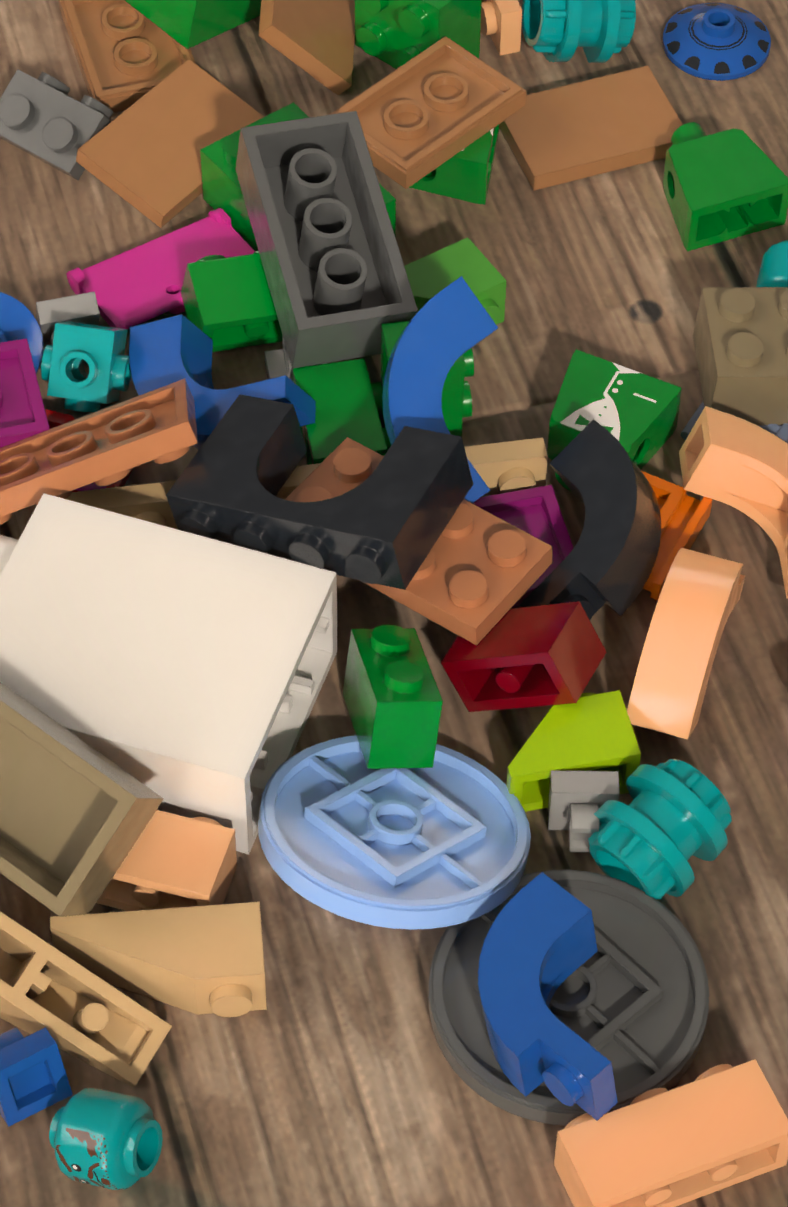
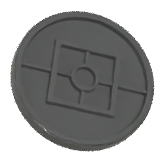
[428,870,709,1126]

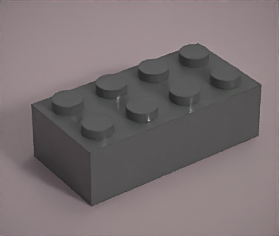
[236,111,418,369]

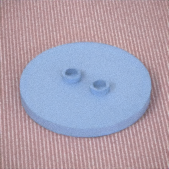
[258,735,531,930]

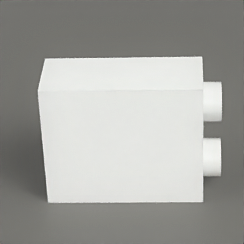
[0,493,337,855]

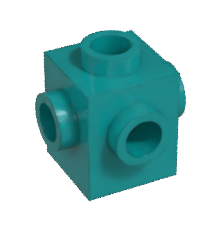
[41,321,131,413]

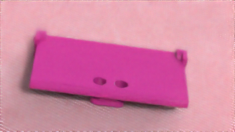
[66,208,255,329]

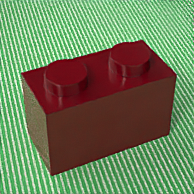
[441,601,606,712]

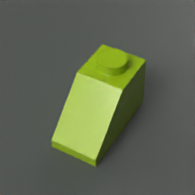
[506,690,641,812]

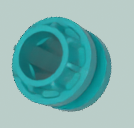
[522,0,636,63]
[588,759,732,899]

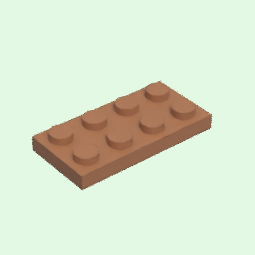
[0,379,198,525]
[285,437,552,646]

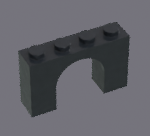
[166,394,473,590]

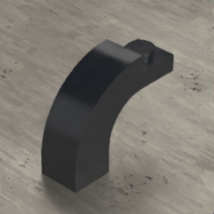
[520,419,661,620]

